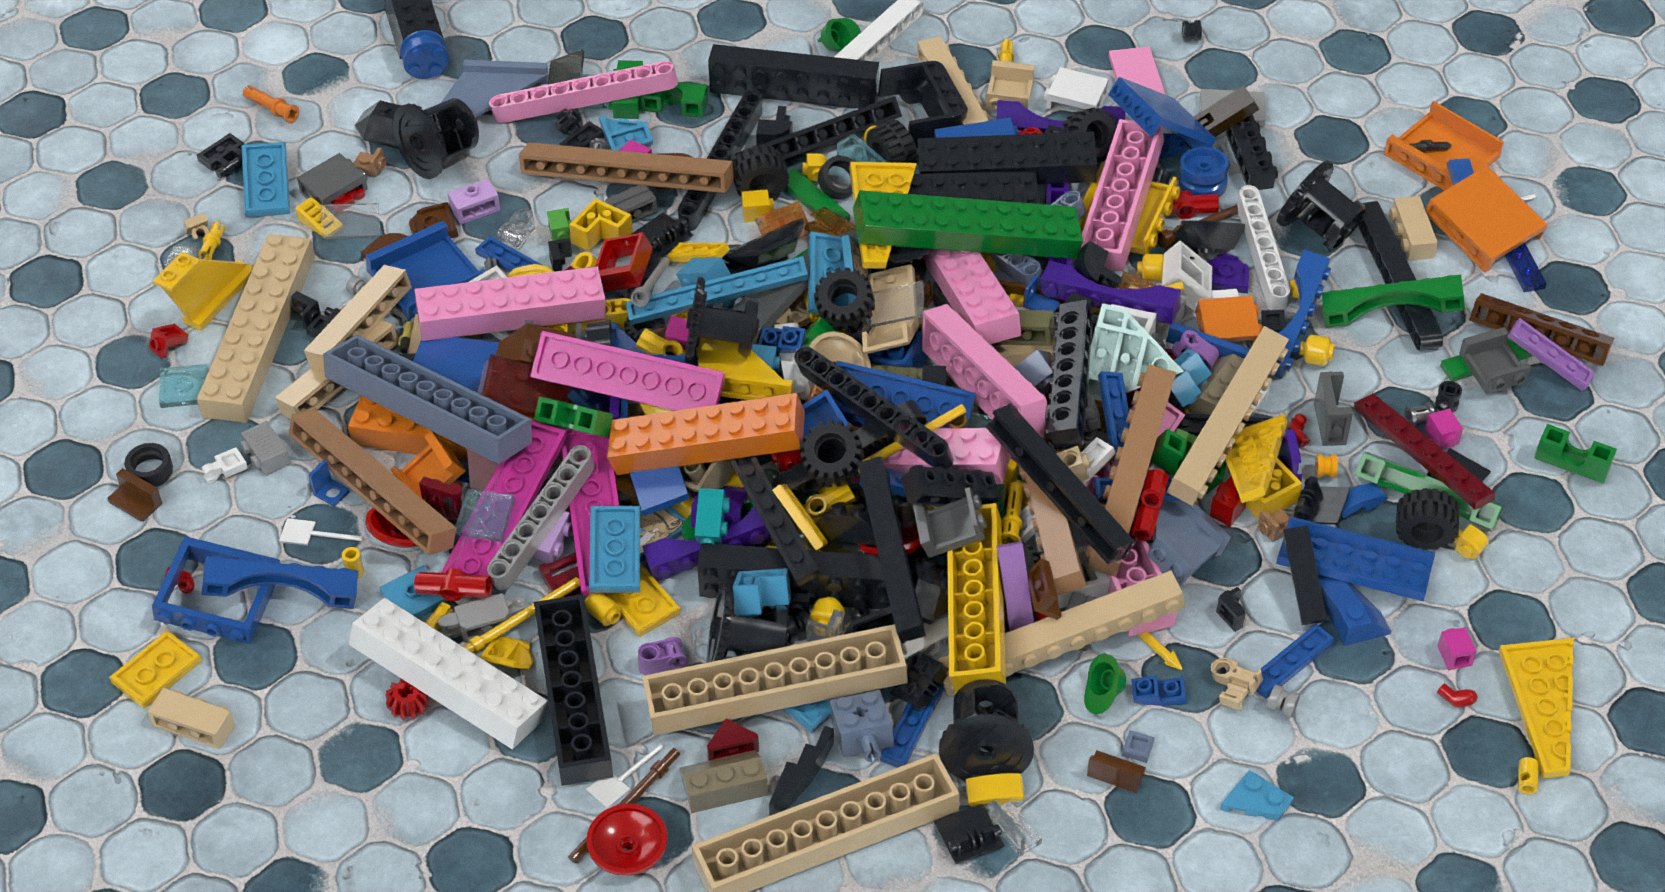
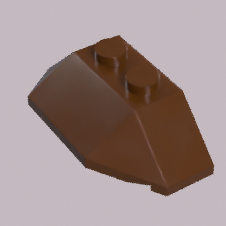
[494,323,576,374]

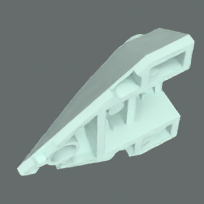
[1087,303,1184,401]

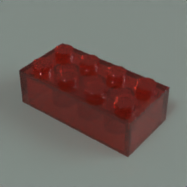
[478,354,574,430]

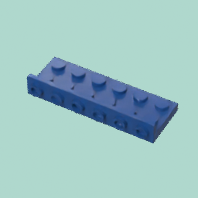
[833,360,976,428]
[1276,517,1435,602]

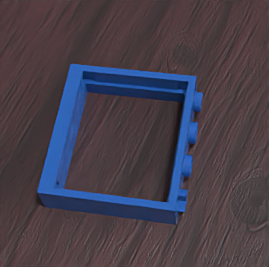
[152,536,280,644]

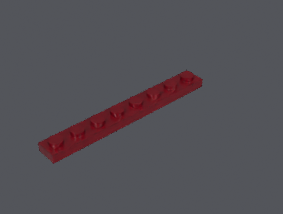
[1354,393,1495,510]

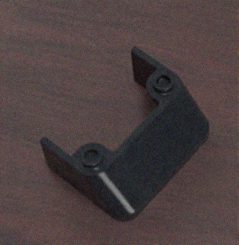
[878,61,968,148]

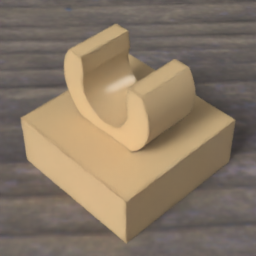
[183,213,209,241]

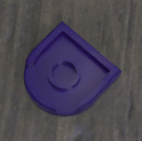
[1207,254,1249,294]
[1279,430,1302,481]

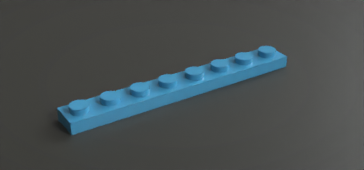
[626,256,809,325]

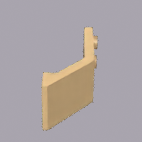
[862,264,919,354]

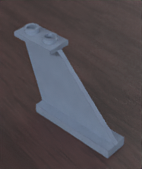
[432,60,549,126]
[1147,500,1231,587]

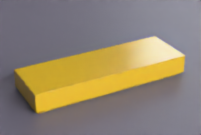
[667,243,730,263]

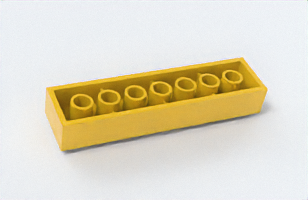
[948,503,1006,693]

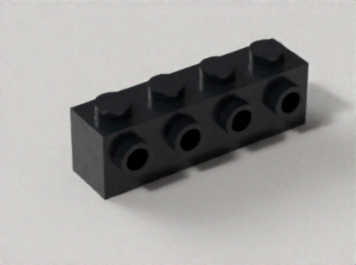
[1225,114,1278,190]
[901,465,1000,507]

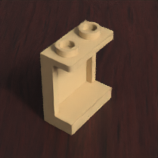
[985,60,1035,111]

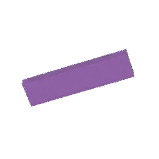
[1507,318,1595,391]
[996,541,1034,632]

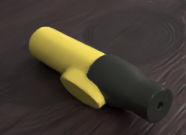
[398,321,413,354]

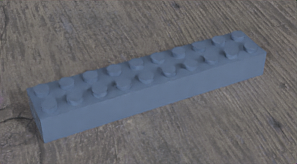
[323,335,532,464]

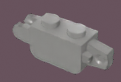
[438,593,527,642]

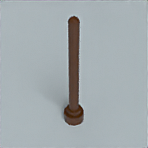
[1157,205,1238,249]

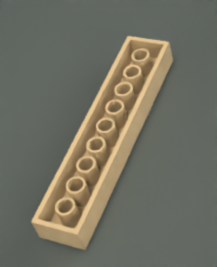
[197,234,315,423]
[642,624,907,735]
[692,753,959,892]

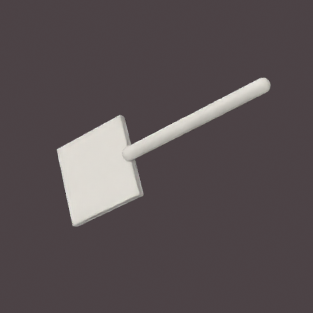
[279,518,363,546]
[586,745,663,809]

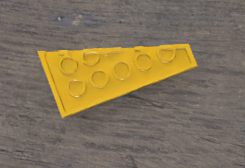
[849,162,917,269]
[1224,414,1288,503]
[1498,638,1574,778]

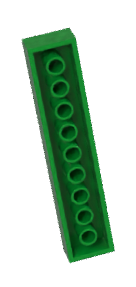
[853,190,1084,259]

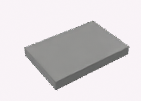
[1200,89,1266,126]

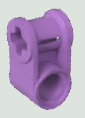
[1172,330,1219,371]
[638,637,688,675]

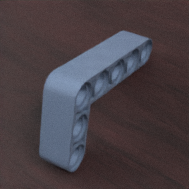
[994,191,1086,286]

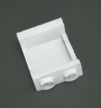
[1044,67,1109,110]

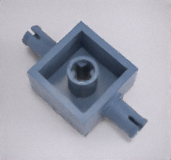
[829,690,894,762]

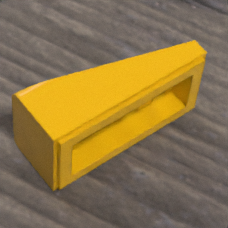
[296,197,343,240]

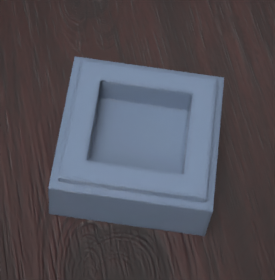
[1122,730,1155,763]

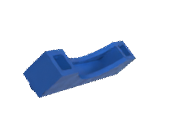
[1274,249,1332,379]
[201,556,358,609]

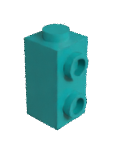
[695,488,730,545]

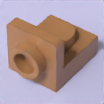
[353,148,386,177]
[1257,509,1290,542]

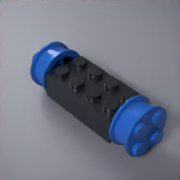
[384,0,449,79]

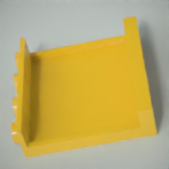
[1079,162,1180,255]

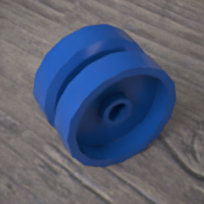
[1179,147,1229,197]

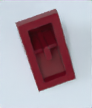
[707,719,759,761]

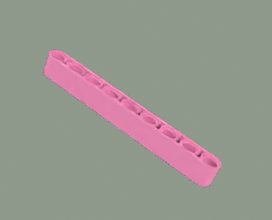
[489,61,678,123]

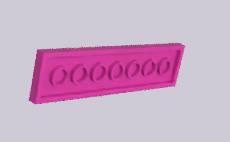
[530,331,726,411]
[441,420,568,576]
[562,430,619,596]

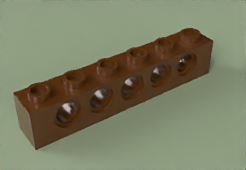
[1469,293,1615,366]

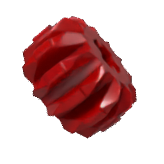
[385,678,429,721]

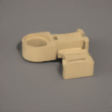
[1211,658,1263,711]

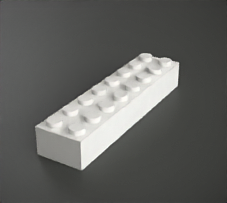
[349,597,548,749]

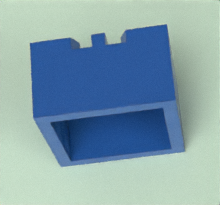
[802,389,854,448]

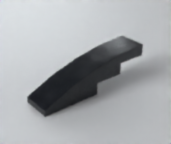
[769,726,834,816]

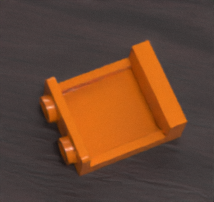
[1195,295,1263,345]
[390,431,465,498]

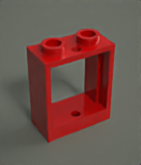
[595,232,653,293]

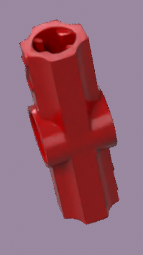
[1167,191,1219,220]
[1131,468,1169,541]
[414,568,492,601]

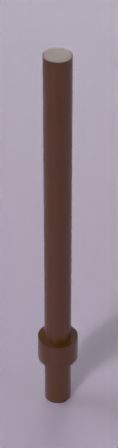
[568,748,680,863]

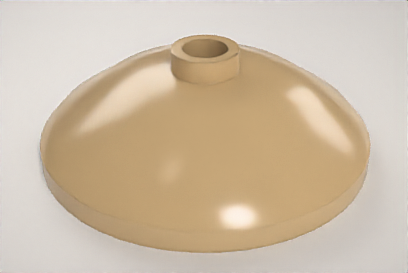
[809,332,871,392]

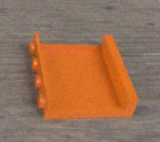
[1384,101,1504,191]
[1425,166,1548,273]

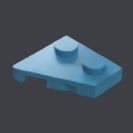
[599,115,653,151]
[1220,770,1294,821]

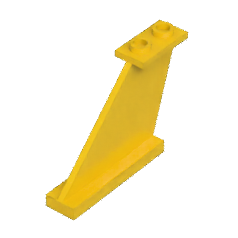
[153,252,253,331]
[696,337,793,400]

